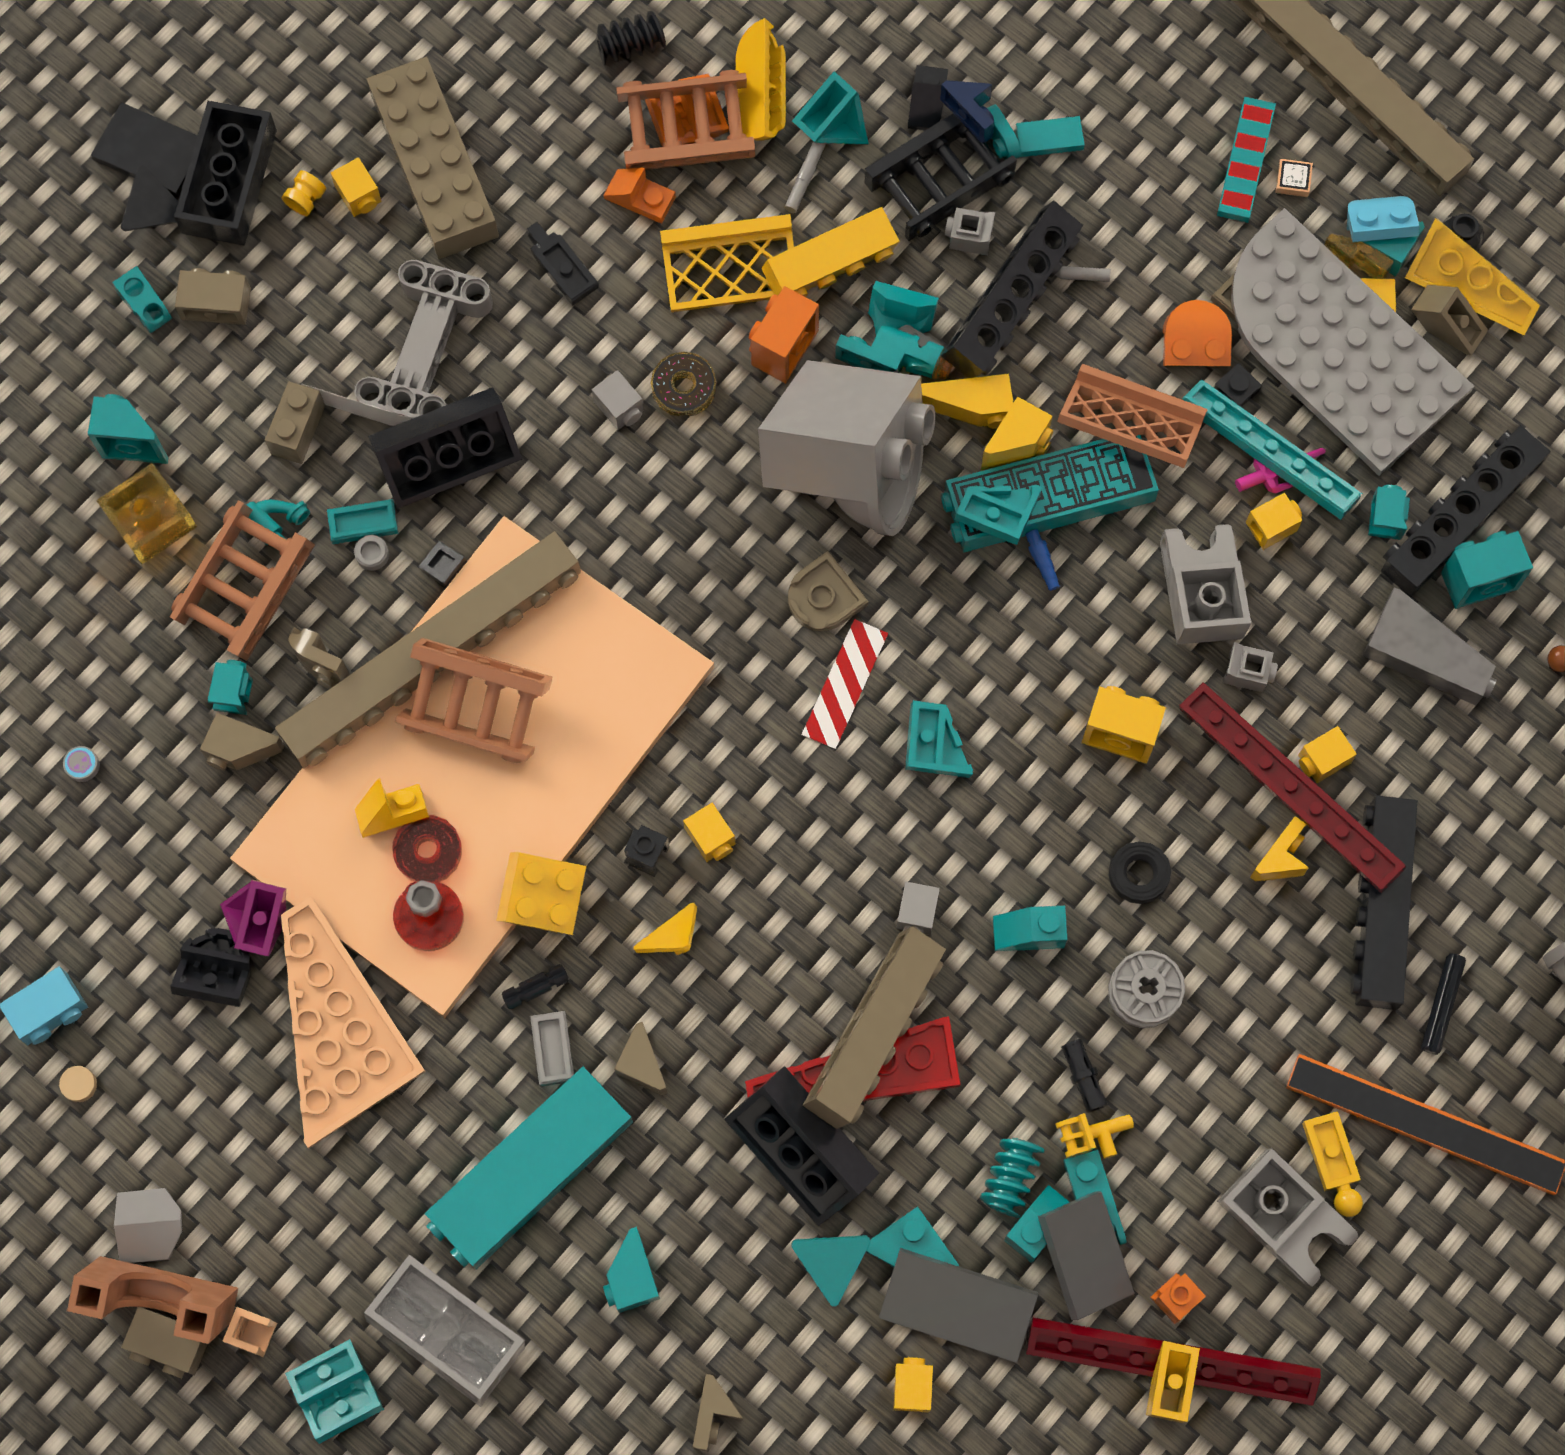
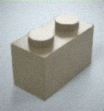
[175,268,251,325]
[265,381,325,464]
[121,1306,208,1379]

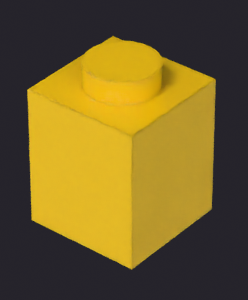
[330,157,382,217]
[1246,492,1302,550]
[1298,726,1357,783]
[683,802,736,862]
[893,1357,933,1412]

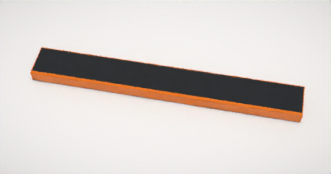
[1286,1054,1565,1196]

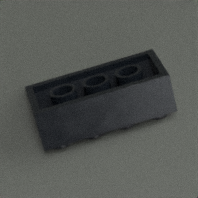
[724,1066,879,1226]

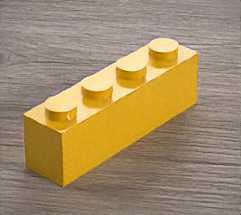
[761,207,900,297]

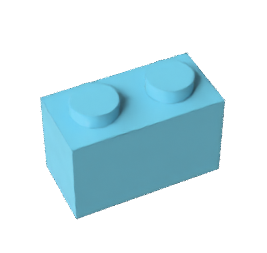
[0,966,88,1045]

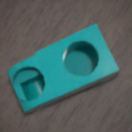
[112,266,172,334]

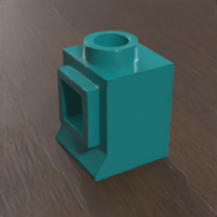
[1368,485,1410,540]
[208,660,253,715]

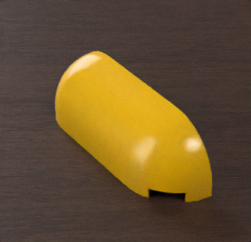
[736,18,786,141]

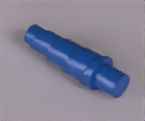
[1025,529,1060,591]

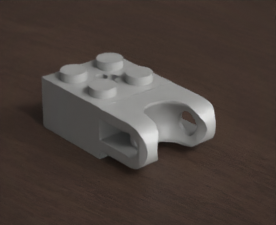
[1160,524,1251,644]
[1217,1148,1358,1287]

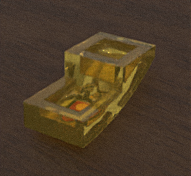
[1324,234,1394,279]

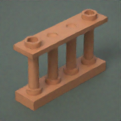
[617,70,755,170]
[170,500,315,661]
[395,638,553,763]

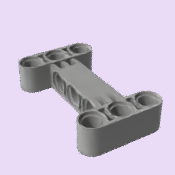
[354,260,493,419]

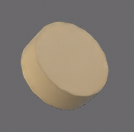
[59,1066,97,1102]

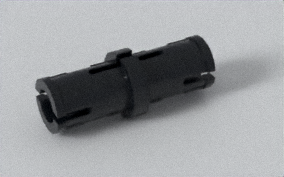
[1061,1039,1108,1113]

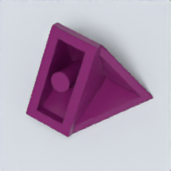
[220,880,286,956]

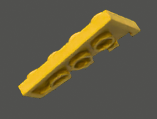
[1405,218,1540,335]

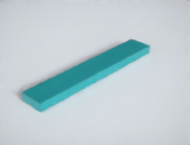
[1182,379,1362,520]

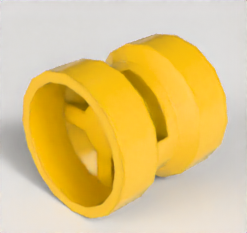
[281,170,326,216]

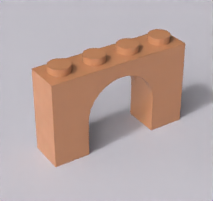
[67,1256,238,1344]

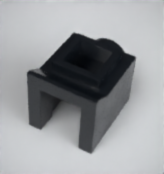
[624,825,670,877]

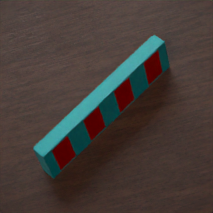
[1217,97,1276,223]

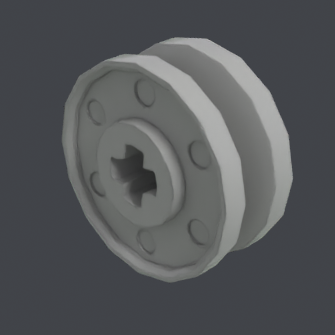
[1108,950,1185,1028]

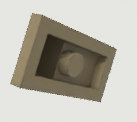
[692,1374,743,1452]

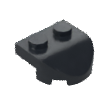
[171,928,251,1007]

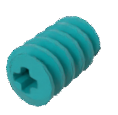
[980,1138,1045,1218]

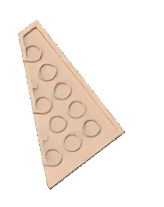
[281,896,426,1148]

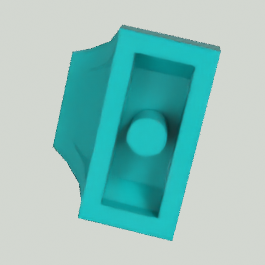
[868,281,939,335]

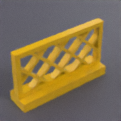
[660,214,794,312]

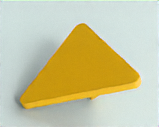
[633,903,697,955]

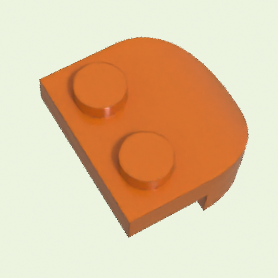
[1163,300,1232,367]

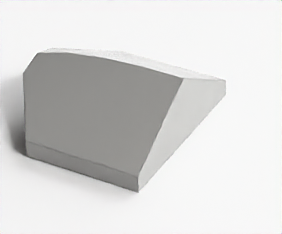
[114,1188,182,1264]

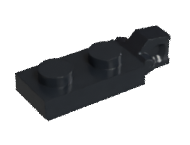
[527,222,599,306]

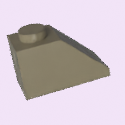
[1411,285,1488,355]
[200,713,285,771]

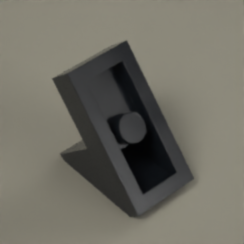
[908,65,948,131]

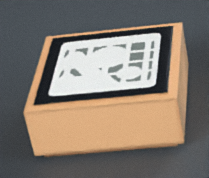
[1276,159,1313,197]

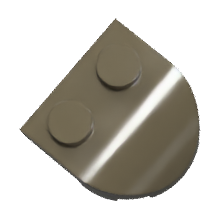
[288,627,350,689]

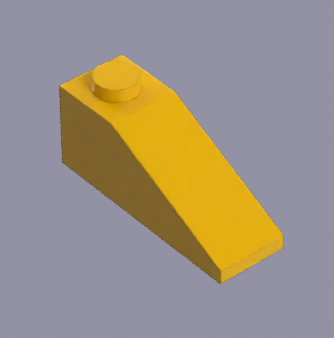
[921,374,1013,429]

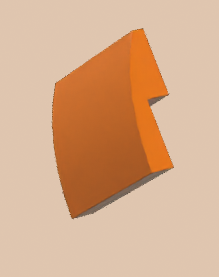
[645,74,729,147]

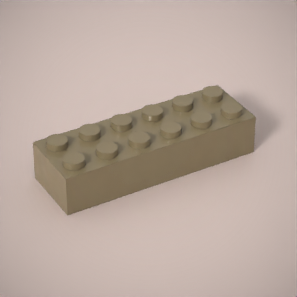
[366,56,499,260]

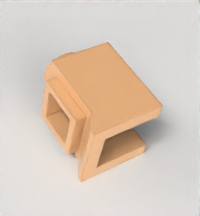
[223,1307,277,1357]

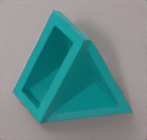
[792,71,869,144]

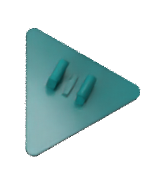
[791,1235,870,1306]

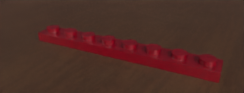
[1179,682,1406,893]
[1026,1317,1321,1406]

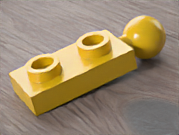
[1302,1111,1363,1217]

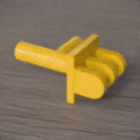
[1055,1113,1134,1159]

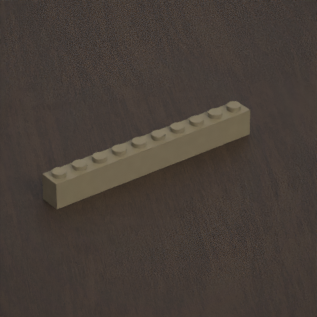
[1232,0,1475,197]
[275,531,581,769]

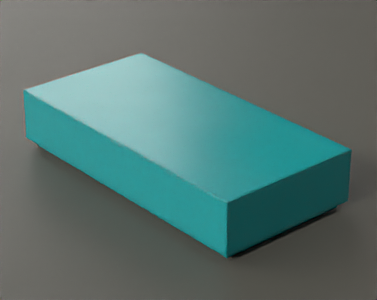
[1015,116,1085,157]
[327,499,399,544]

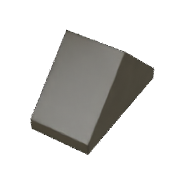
[614,1022,668,1095]

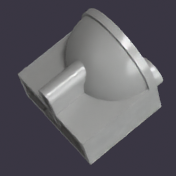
[758,360,935,536]

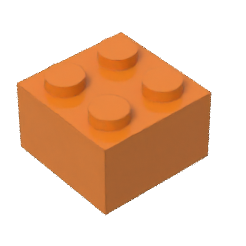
[748,286,819,384]

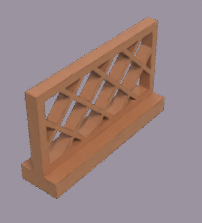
[1057,364,1207,468]

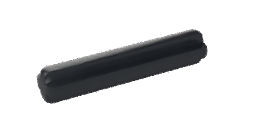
[1421,953,1466,1055]

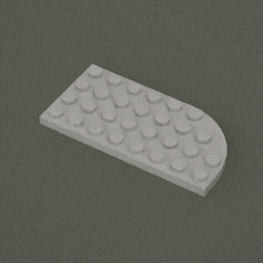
[1231,208,1474,476]

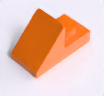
[603,167,676,224]

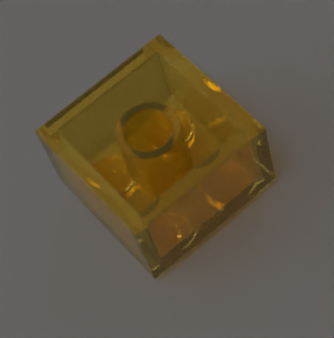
[96,463,197,565]

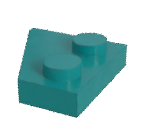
[866,1206,959,1268]

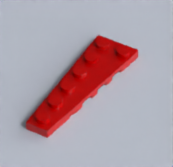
[745,1016,960,1101]

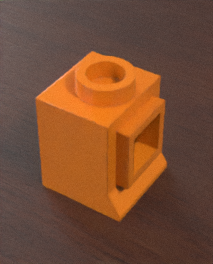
[1150,1273,1206,1324]

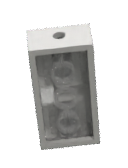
[364,1255,525,1407]

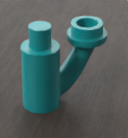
[246,499,310,545]

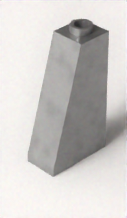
[1363,587,1496,706]

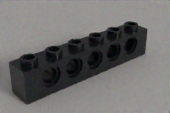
[940,200,1083,378]
[1381,425,1551,598]

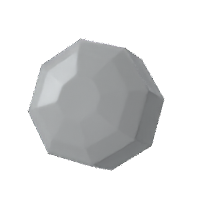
[406,880,442,917]

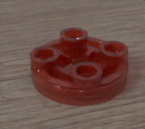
[393,881,464,951]

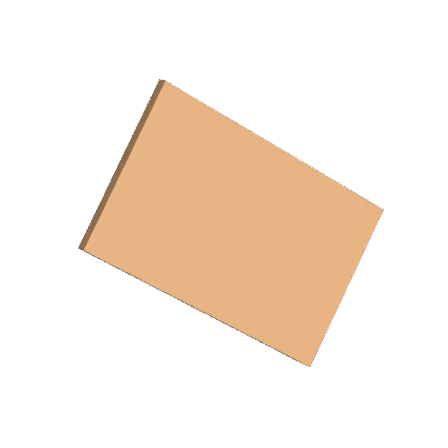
[230,516,714,1018]

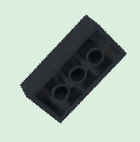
[174,100,277,246]
[368,387,523,509]

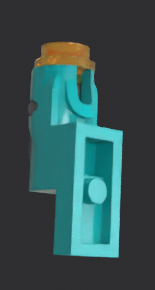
[835,325,953,381]

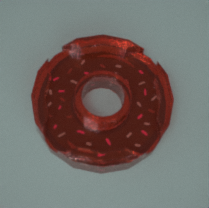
[392,815,462,884]

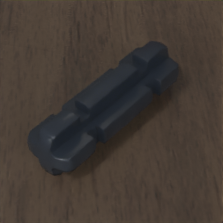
[502,964,569,1009]

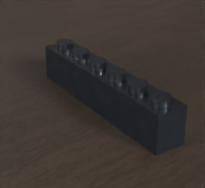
[1350,795,1418,1010]

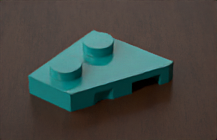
[954,485,1042,545]
[905,700,973,778]

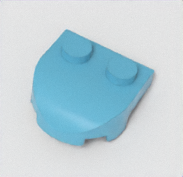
[1347,196,1419,242]

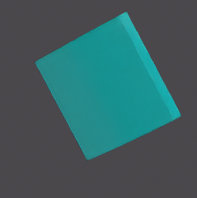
[285,1339,384,1444]

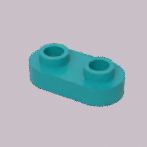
[987,104,1022,160]

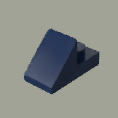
[940,80,995,144]

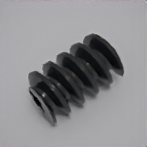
[596,11,666,65]

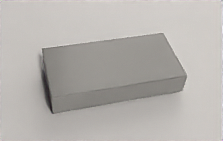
[530,1011,574,1087]

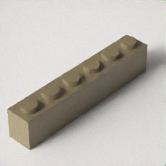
[802,926,946,1129]

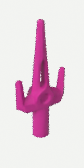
[1235,448,1326,494]

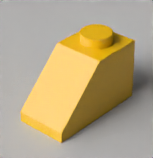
[1146,1341,1200,1423]

